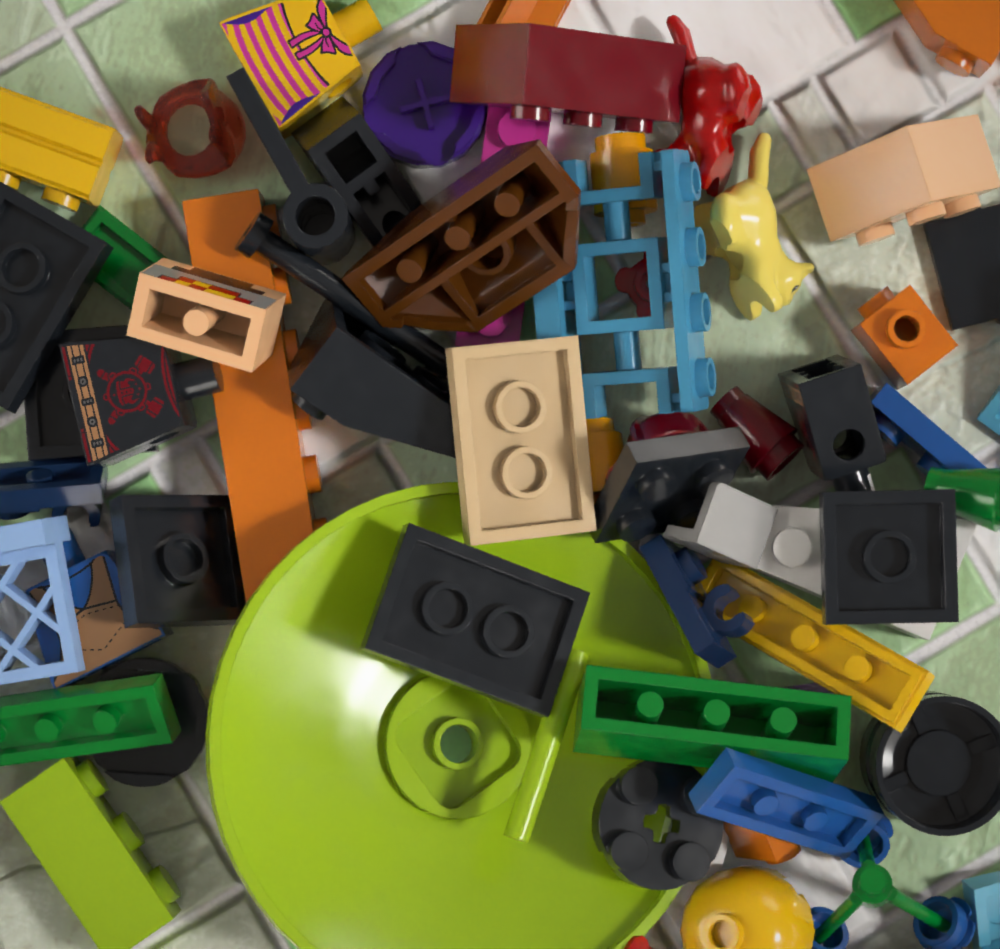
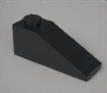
[291,96,422,247]

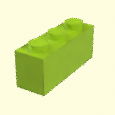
[0,756,181,949]

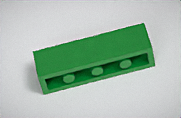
[573,665,852,782]

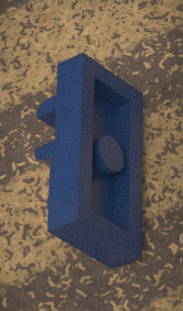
[0,457,108,527]
[639,534,755,668]

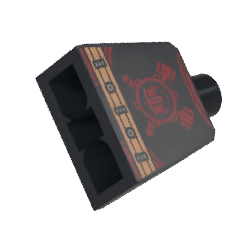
[59,338,224,467]
[778,354,886,492]

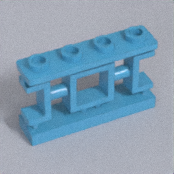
[533,149,716,419]

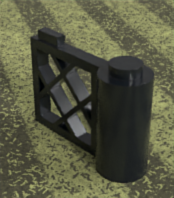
[226,67,355,265]

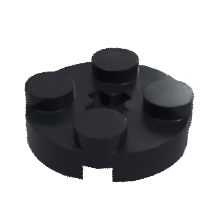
[89,657,209,787]
[592,760,724,890]

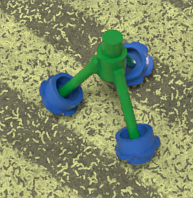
[811,815,975,949]

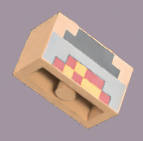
[126,258,286,373]

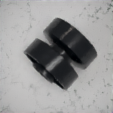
[859,691,1000,836]

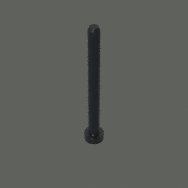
[235,212,448,381]

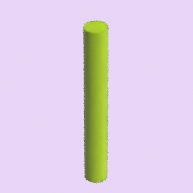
[503,648,590,843]

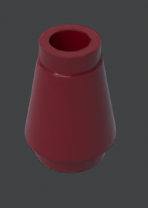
[710,386,804,481]

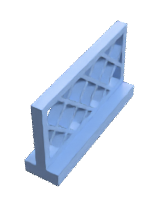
[0,515,86,685]

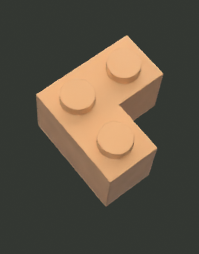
[806,114,1000,247]

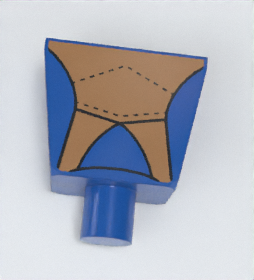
[25,528,174,688]

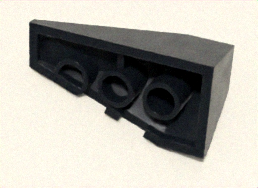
[288,299,456,458]

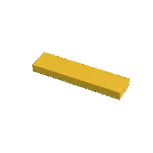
[701,559,935,733]

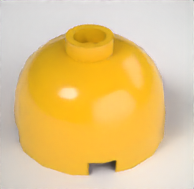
[680,865,815,949]

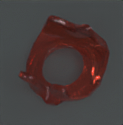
[134,78,246,179]

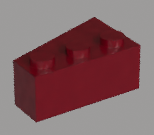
[450,23,687,134]

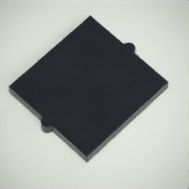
[923,204,1000,331]

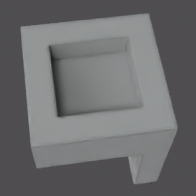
[663,482,778,570]

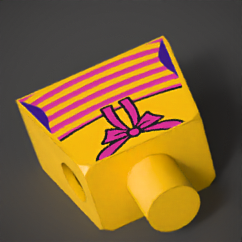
[219,0,383,139]

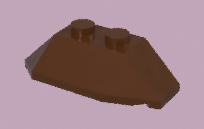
[341,139,581,332]

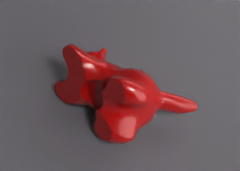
[653,15,763,198]

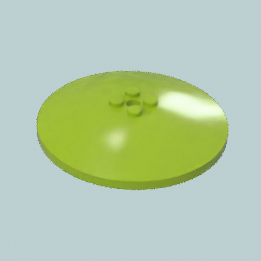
[205,482,712,949]

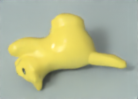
[694,132,815,321]

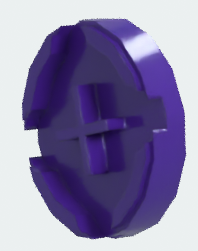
[362,41,488,169]

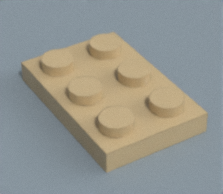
[445,335,596,546]

